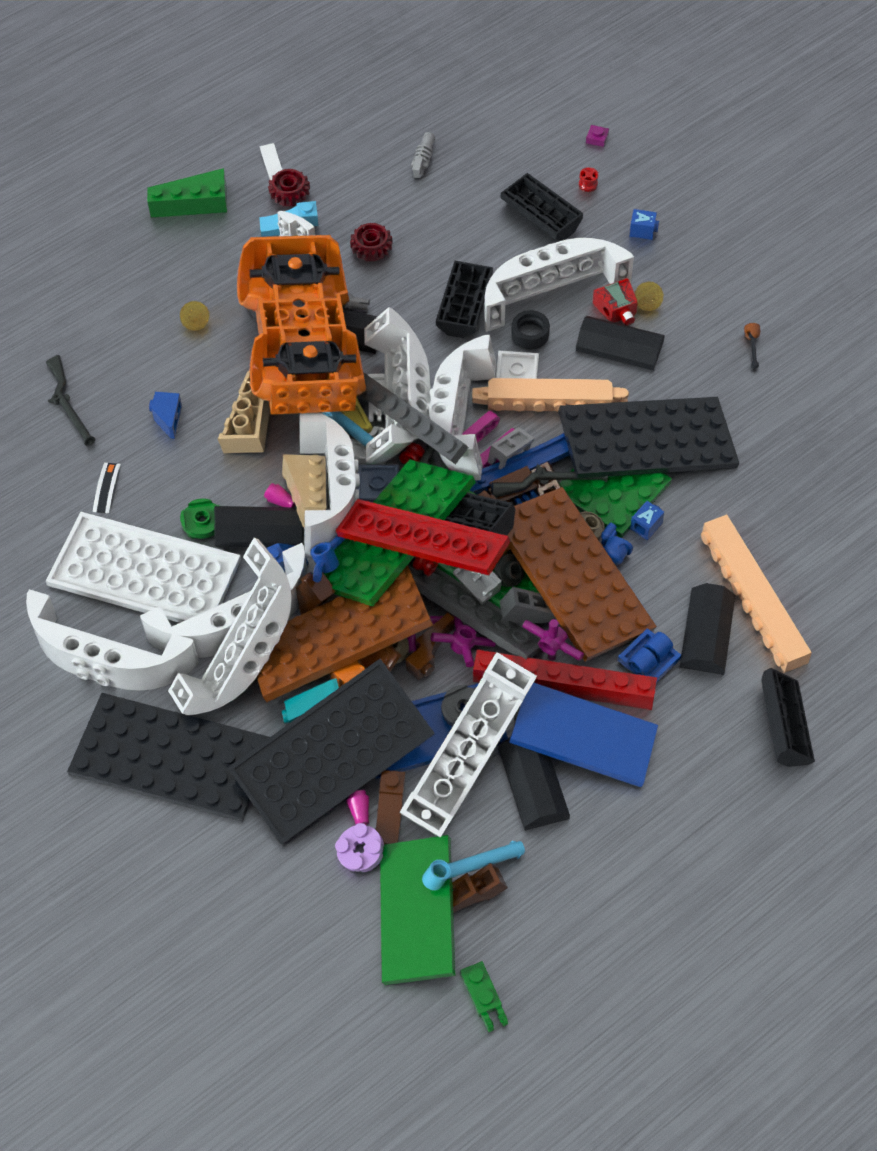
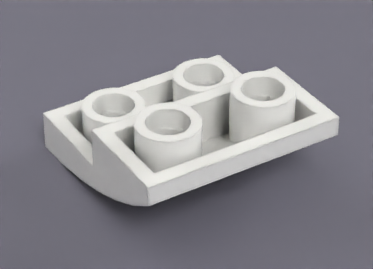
[277,211,315,236]

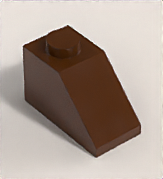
[296,572,335,615]

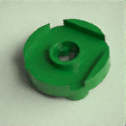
[180,498,219,539]

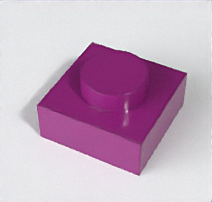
[586,125,609,147]

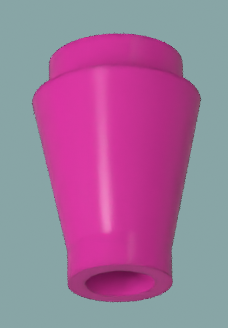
[264,483,295,508]
[346,790,369,825]

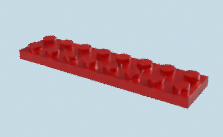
[336,499,510,576]

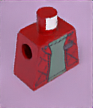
[593,278,638,326]

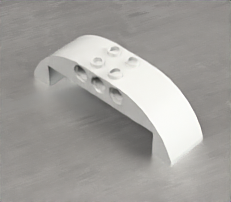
[484,238,634,332]
[364,307,431,464]
[427,335,497,480]
[299,412,360,558]
[168,538,292,715]
[140,543,308,658]
[26,589,199,691]
[399,652,537,838]

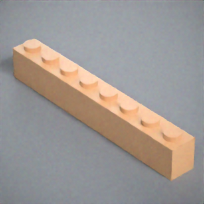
[701,515,812,673]

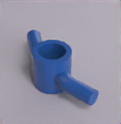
[310,535,345,582]

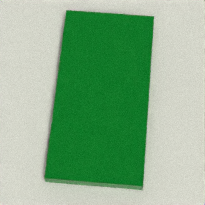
[380,835,455,985]

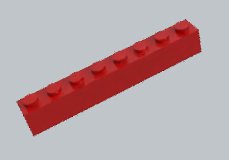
[473,650,657,710]

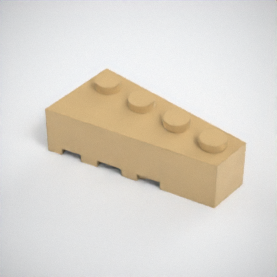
[218,371,270,453]
[282,454,326,528]

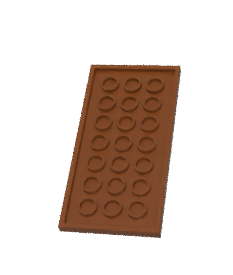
[507,487,657,662]
[257,566,433,702]

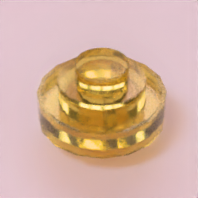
[634,281,664,311]
[180,301,210,331]

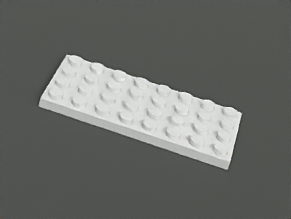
[46,512,241,623]

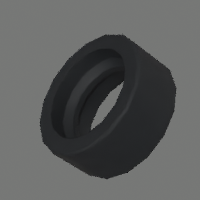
[511,310,550,349]

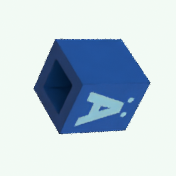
[629,209,659,240]
[630,501,664,540]

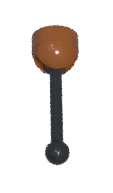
[744,323,761,369]

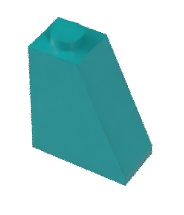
[281,678,339,724]

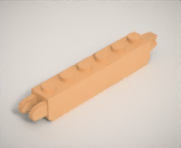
[472,378,629,412]

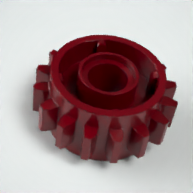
[268,169,310,206]
[350,223,393,261]

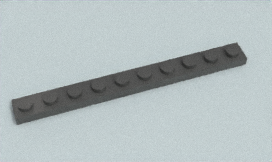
[360,372,469,465]

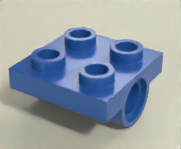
[617,628,681,683]

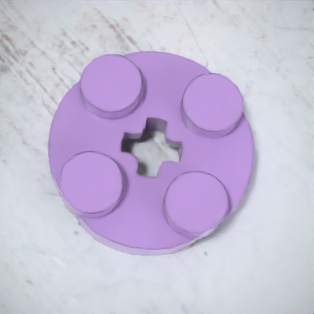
[335,823,384,873]

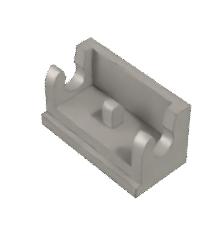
[488,427,534,469]
[453,568,502,604]

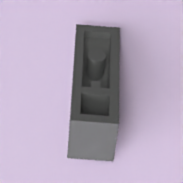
[500,587,557,624]

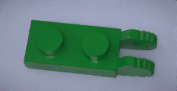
[460,961,508,1032]

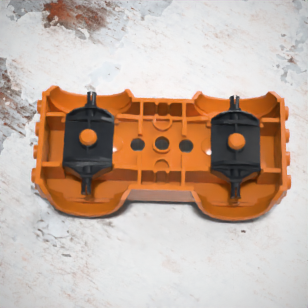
[237,235,366,415]

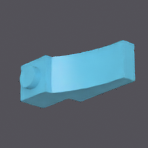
[259,201,319,237]

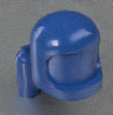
[601,523,633,566]

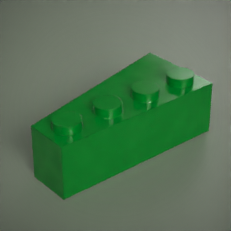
[147,168,227,218]

